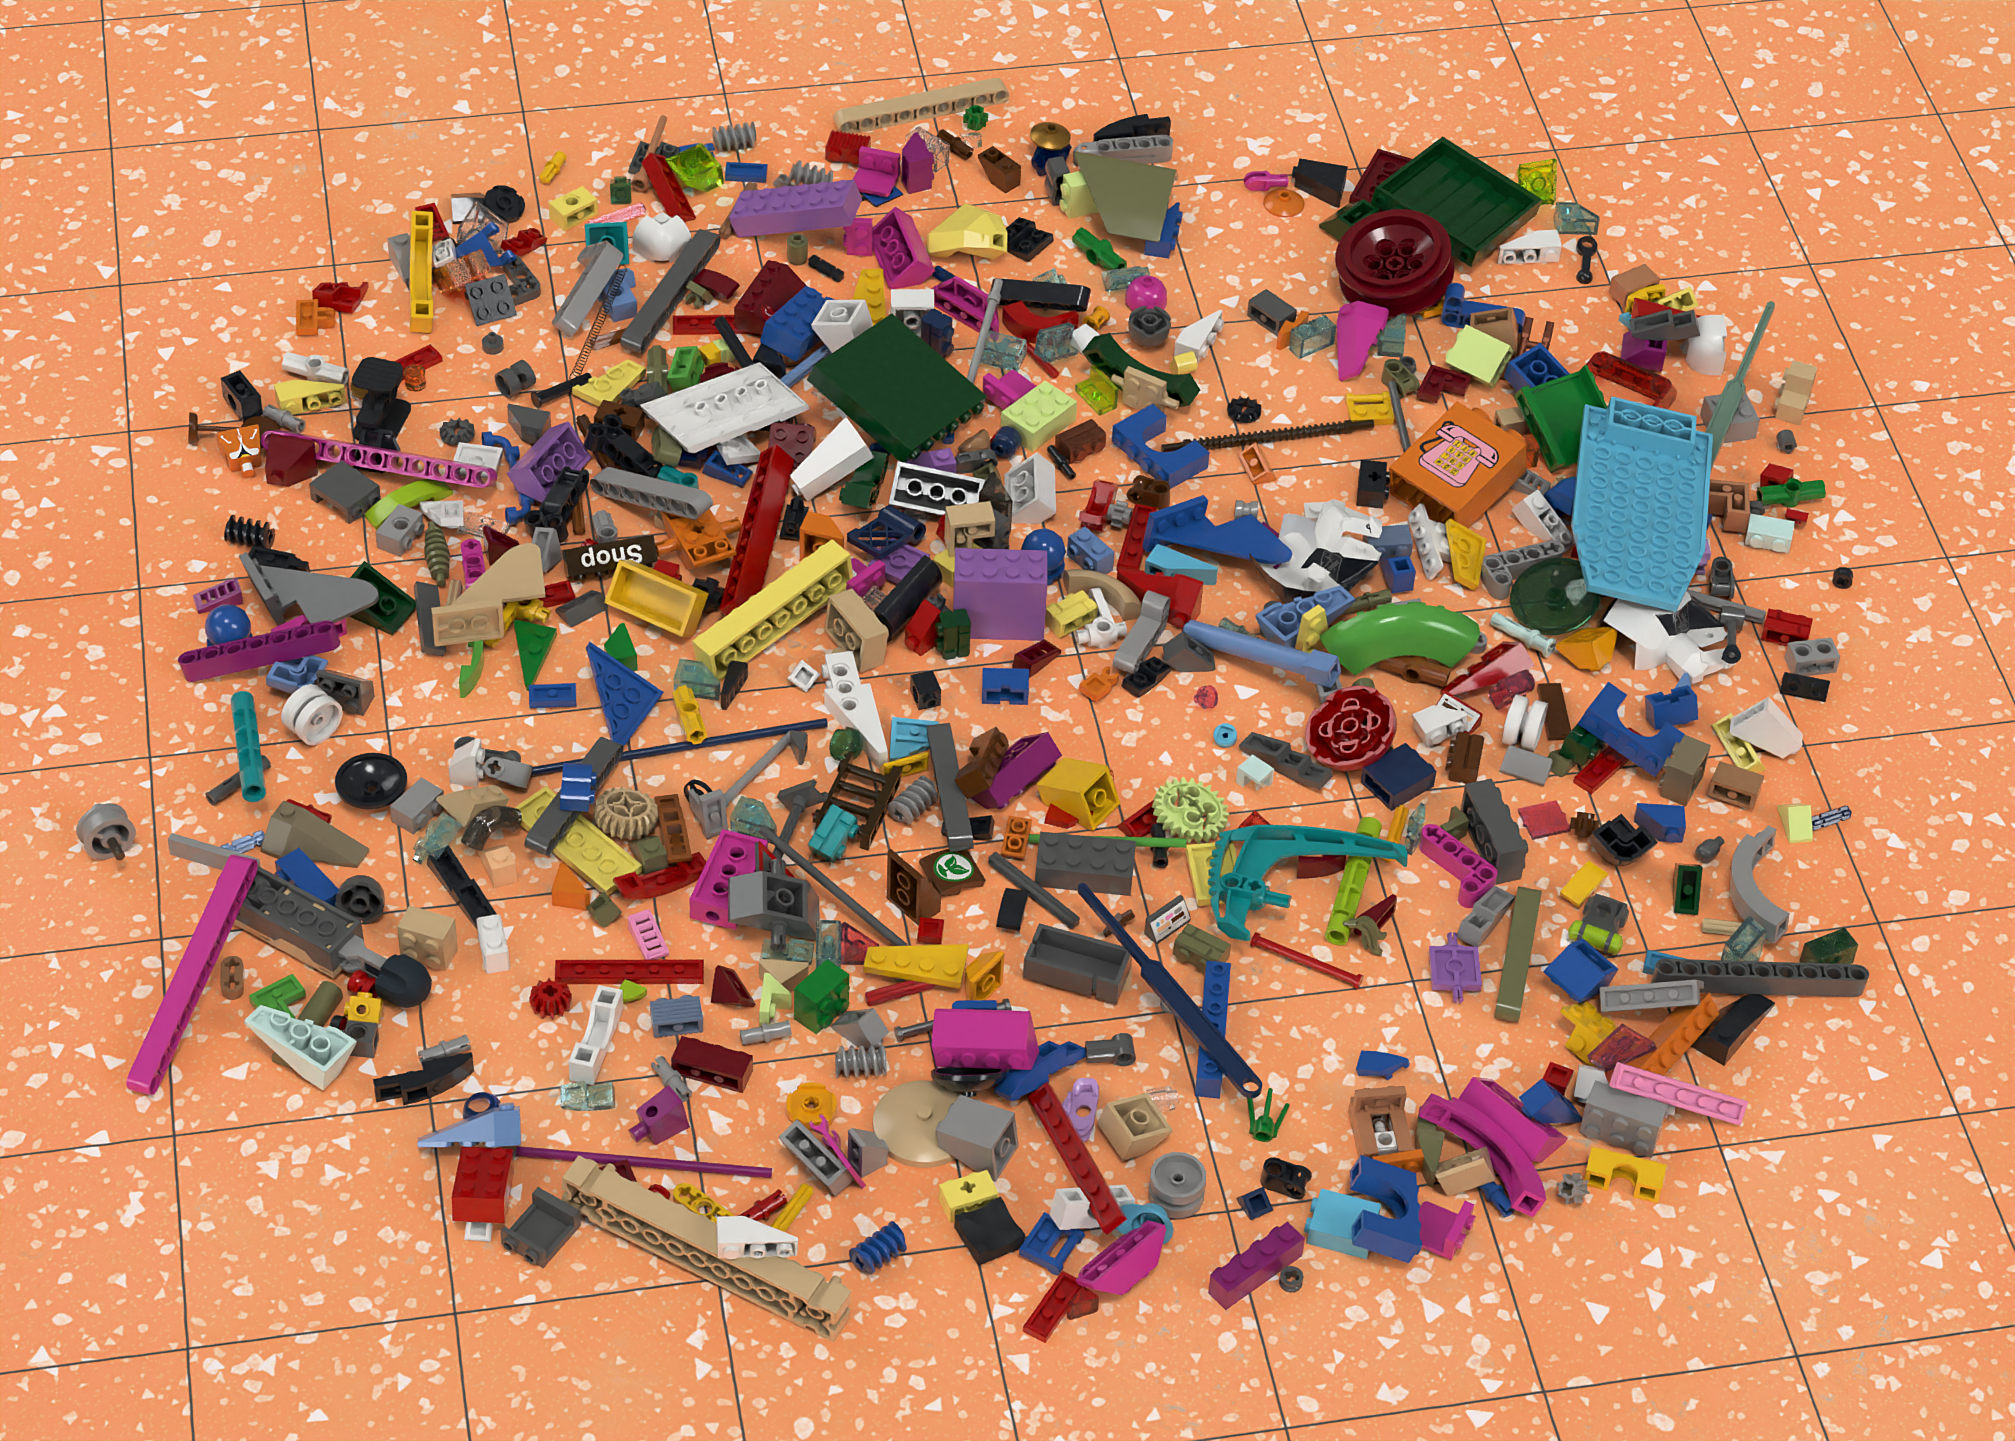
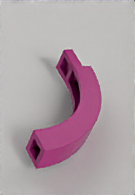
[1419,1093,1546,1217]

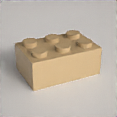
[824,589,889,673]

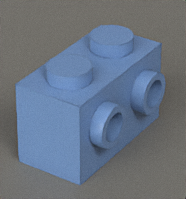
[1067,527,1114,574]

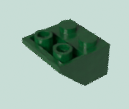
[1319,199,1379,240]

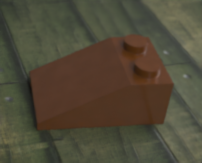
[886,849,941,926]

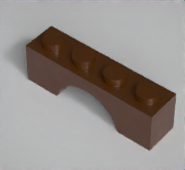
[954,727,1009,799]

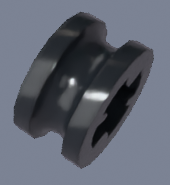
[1832,567,1854,589]

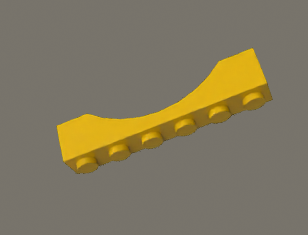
[409,211,433,333]

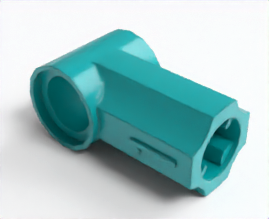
[657,465,699,489]

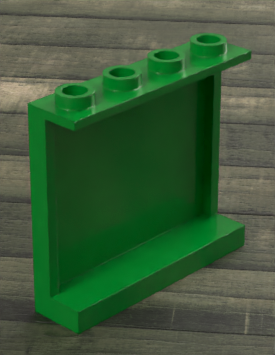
[1513,365,1607,473]

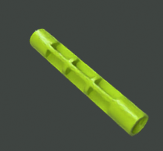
[1325,817,1382,946]

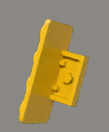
[1560,1002,1640,1075]

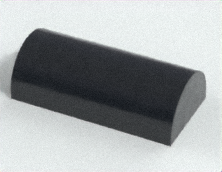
[874,555,943,643]

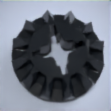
[1227,396,1262,423]

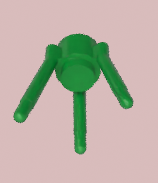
[1247,1088,1290,1142]

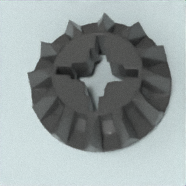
[439,417,475,445]

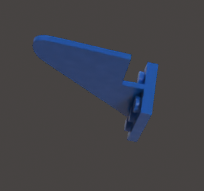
[1142,495,1292,564]

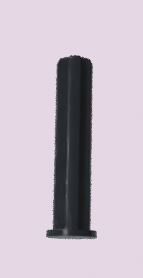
[714,316,756,368]
[531,372,592,408]

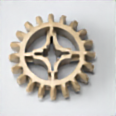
[593,786,658,840]

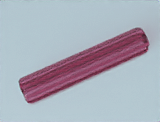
[588,202,646,223]

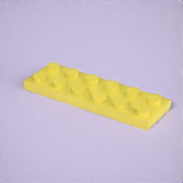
[510,786,643,895]

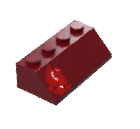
[734,260,806,335]

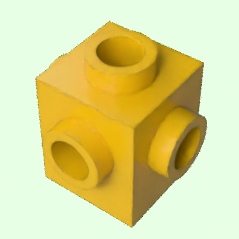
[344,992,383,1025]

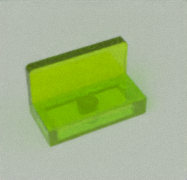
[1075,365,1119,416]

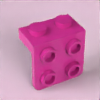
[843,218,873,256]
[983,370,1037,410]
[846,558,885,599]
[1419,1201,1476,1260]

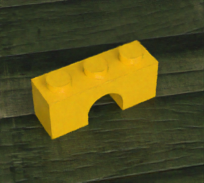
[1584,1147,1667,1204]

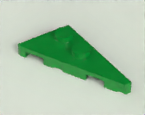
[514,620,557,691]

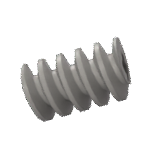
[712,121,756,152]
[787,160,833,186]
[887,775,938,824]
[835,1045,887,1078]

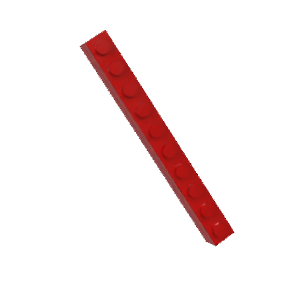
[719,444,794,616]

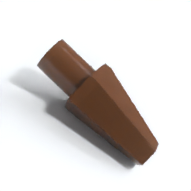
[1103,909,1135,937]

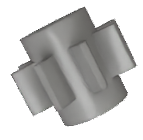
[1107,500,1133,528]
[1556,1173,1590,1204]

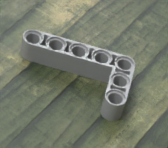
[552,241,623,337]

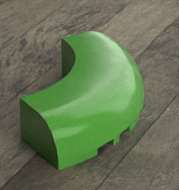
[1320,602,1480,676]

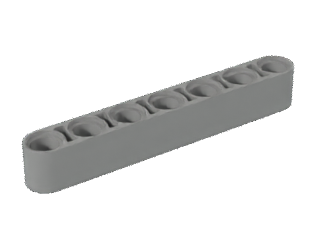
[590,467,713,519]

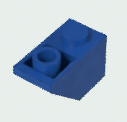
[1379,556,1416,594]

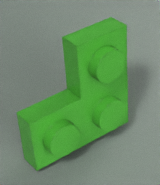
[249,974,306,1019]

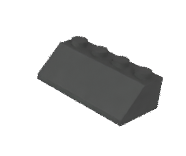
[888,462,985,516]

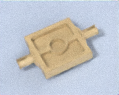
[1110,366,1180,413]

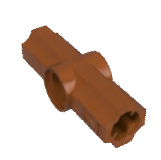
[1379,655,1451,687]

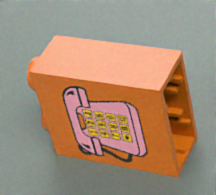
[1389,401,1527,528]

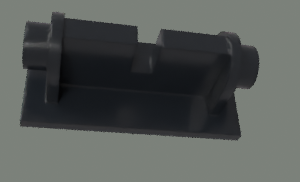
[780,496,809,539]
[1780,672,1830,702]

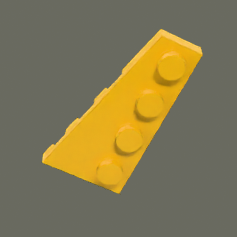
[852,268,886,325]

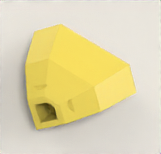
[927,203,1007,260]

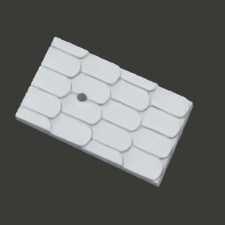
[640,362,810,453]

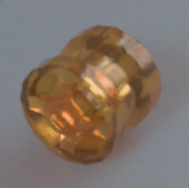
[404,364,427,392]

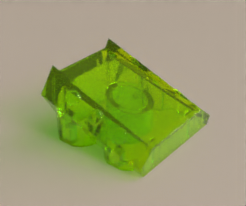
[1516,158,1557,206]

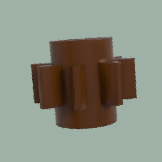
[1570,812,1599,837]

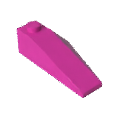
[1337,301,1389,381]

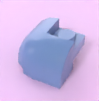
[266,655,328,694]

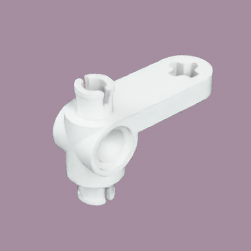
[1075,587,1127,649]

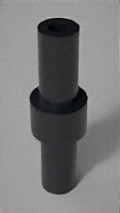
[1047,445,1076,480]

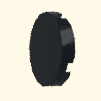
[483,185,525,223]

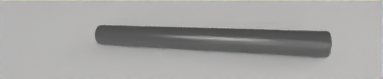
[1387,381,1411,452]

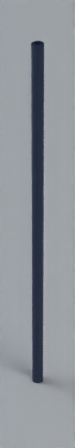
[530,718,828,777]

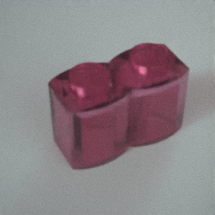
[1488,669,1535,710]

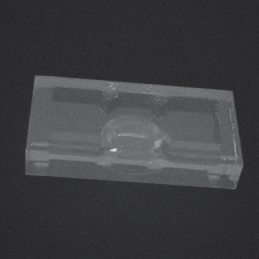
[459,511,510,538]

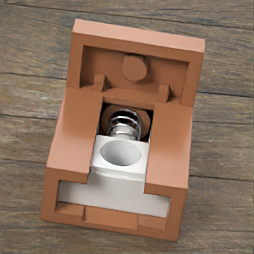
[1348,1086,1414,1158]

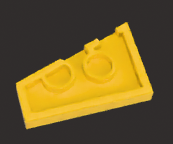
[1445,519,1487,591]

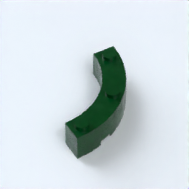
[1082,333,1201,407]

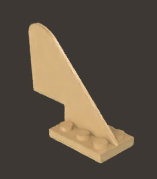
[431,543,545,647]

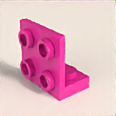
[852,146,901,197]

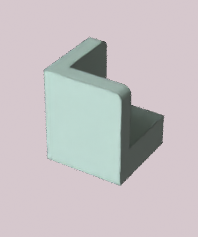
[1236,754,1274,787]

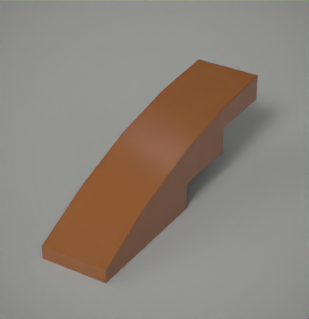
[654,794,692,863]

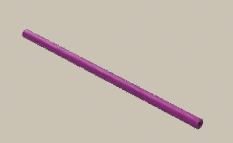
[516,1146,772,1178]

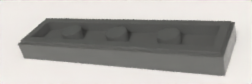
[414,581,446,657]

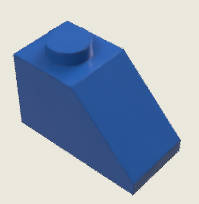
[1634,803,1686,843]

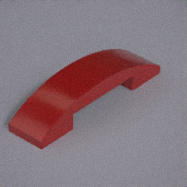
[613,852,706,899]

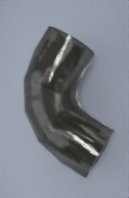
[461,806,522,851]

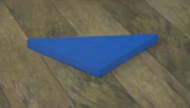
[586,642,664,746]

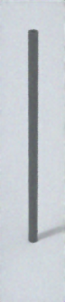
[759,825,909,946]

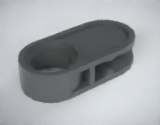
[955,449,998,474]

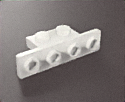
[1408,503,1451,580]

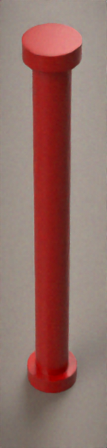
[1250,932,1364,989]

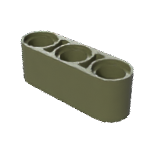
[651,425,682,467]

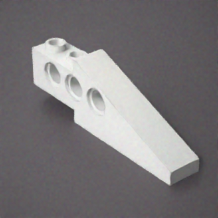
[821,651,888,768]

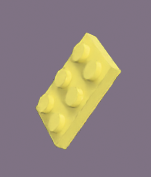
[1185,841,1237,906]

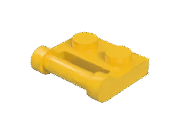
[1345,391,1394,425]

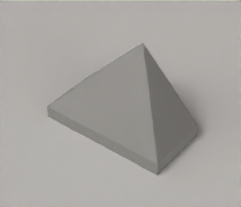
[531,527,563,572]

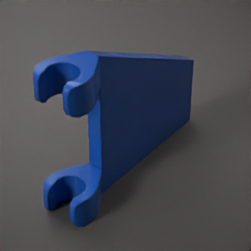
[452,222,517,272]

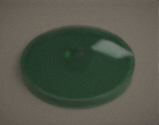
[1510,558,1601,636]

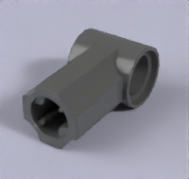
[1085,1033,1136,1066]

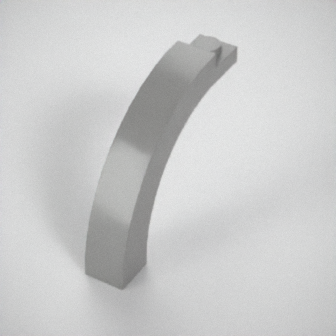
[1730,825,1790,943]

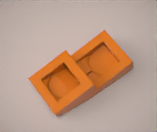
[1276,310,1309,350]

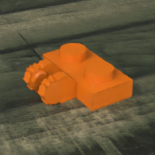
[296,299,336,335]

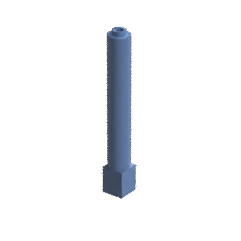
[1182,620,1341,688]

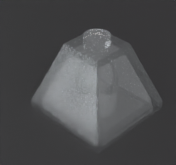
[456,201,509,254]

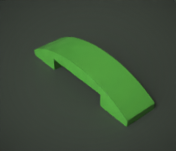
[459,640,484,698]

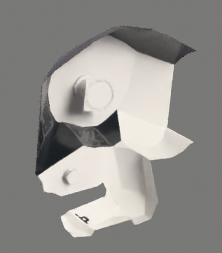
[1249,499,1383,604]
[1595,591,1736,684]

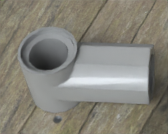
[592,510,618,544]

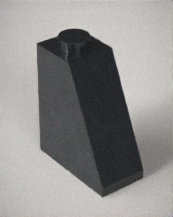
[1292,158,1348,208]

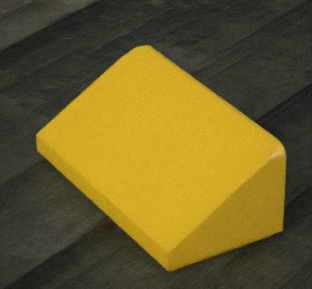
[879,752,929,777]

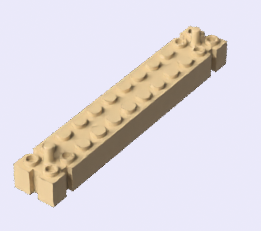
[562,1155,852,1343]

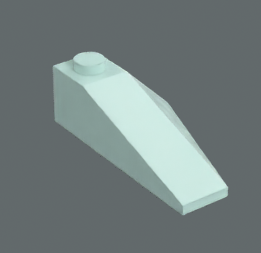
[244,1005,357,1090]

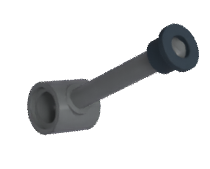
[1719,605,1745,664]

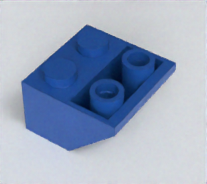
[1544,938,1618,1003]

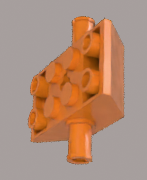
[655,508,742,569]

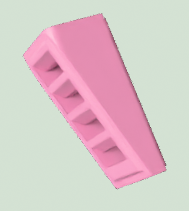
[627,909,669,960]

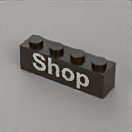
[562,535,658,581]

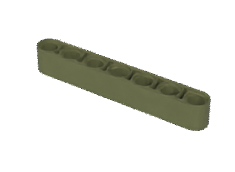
[1494,886,1542,1023]

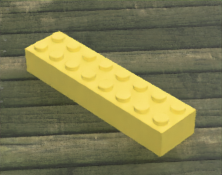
[692,540,853,685]

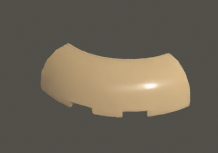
[1063,569,1142,621]

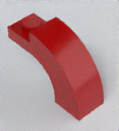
[1078,479,1119,532]

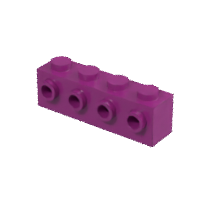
[1208,1221,1305,1310]

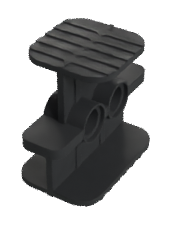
[352,357,411,441]

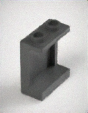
[309,460,381,524]
[500,1187,581,1269]

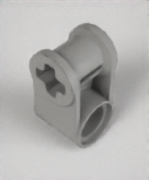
[484,757,533,789]

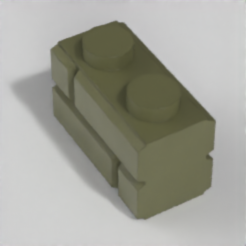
[1173,923,1231,973]

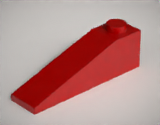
[1117,568,1204,629]

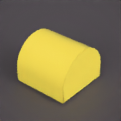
[1169,351,1198,374]

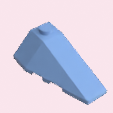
[1255,585,1355,649]

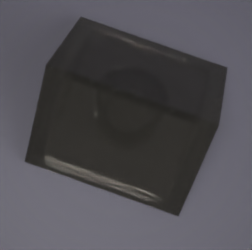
[979,472,1013,533]

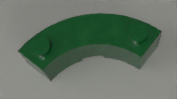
[839,450,890,509]

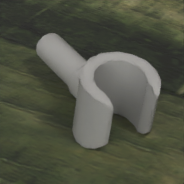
[773,174,794,188]

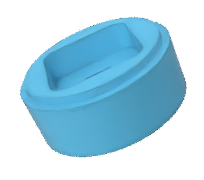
[1213,723,1237,748]

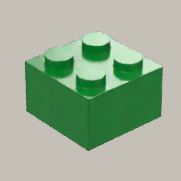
[794,959,850,1035]

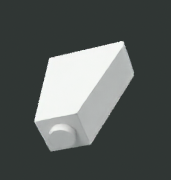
[1730,697,1803,758]

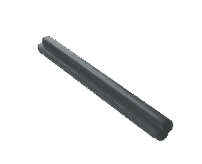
[988,852,1080,929]

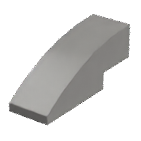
[1457,886,1516,947]

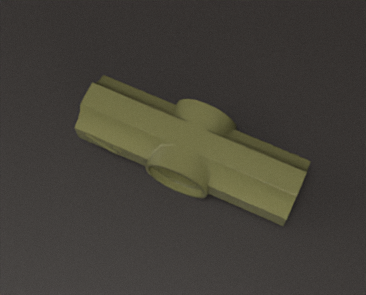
[647,345,669,395]

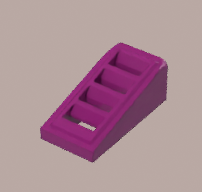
[193,577,243,614]

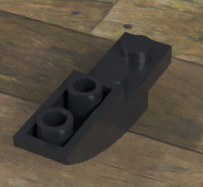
[1093,114,1171,142]
[373,1052,474,1106]

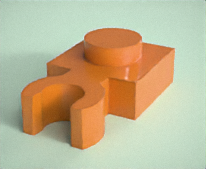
[1079,666,1119,702]

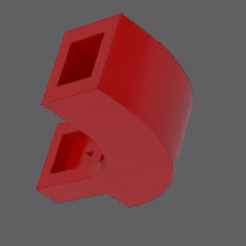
[1002,301,1079,345]

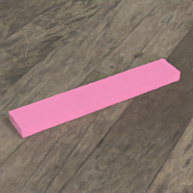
[1609,1062,1748,1125]

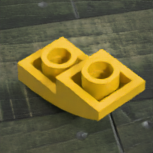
[1624,284,1666,314]
[1560,861,1608,908]

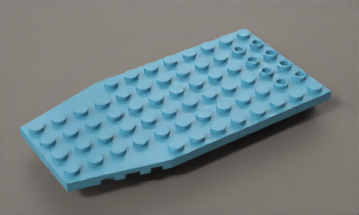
[1571,396,1713,612]

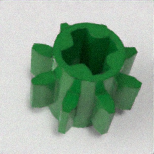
[963,105,989,131]

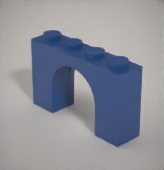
[1112,404,1210,489]
[1577,682,1685,777]
[1349,1155,1422,1263]

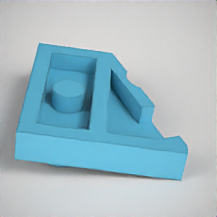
[889,717,939,762]

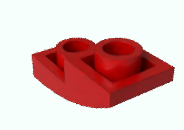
[500,228,548,256]

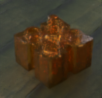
[432,249,492,295]

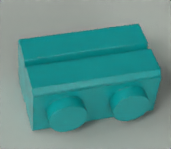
[807,804,859,863]

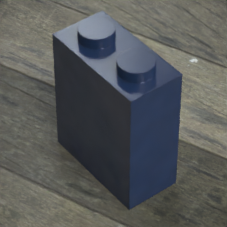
[1361,742,1437,811]

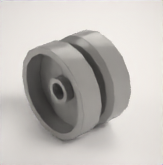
[1148,1152,1206,1219]

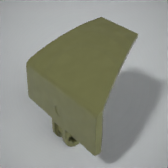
[1074,151,1179,243]

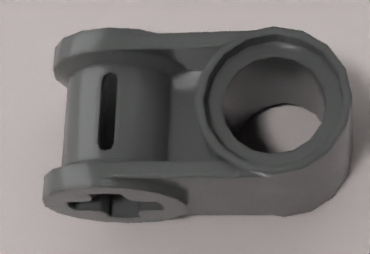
[1709,556,1735,599]

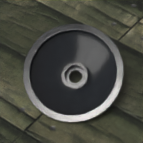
[335,753,407,810]
[931,1067,1007,1097]

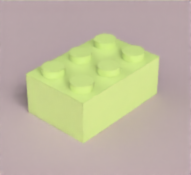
[1000,381,1077,453]

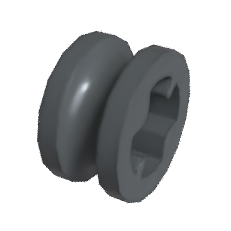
[1279,1266,1304,1293]

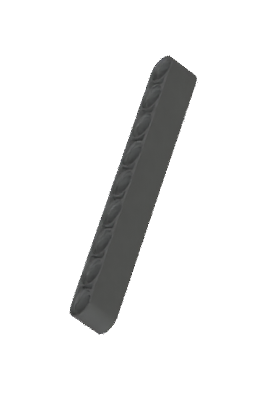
[620,229,721,354]
[1651,959,1869,997]

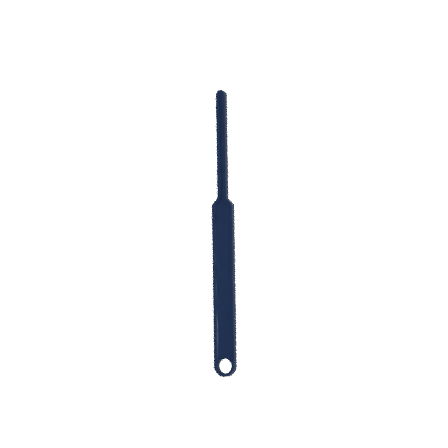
[1078,883,1262,1098]

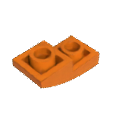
[1001,816,1032,859]

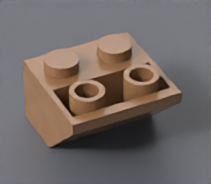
[1470,307,1518,355]

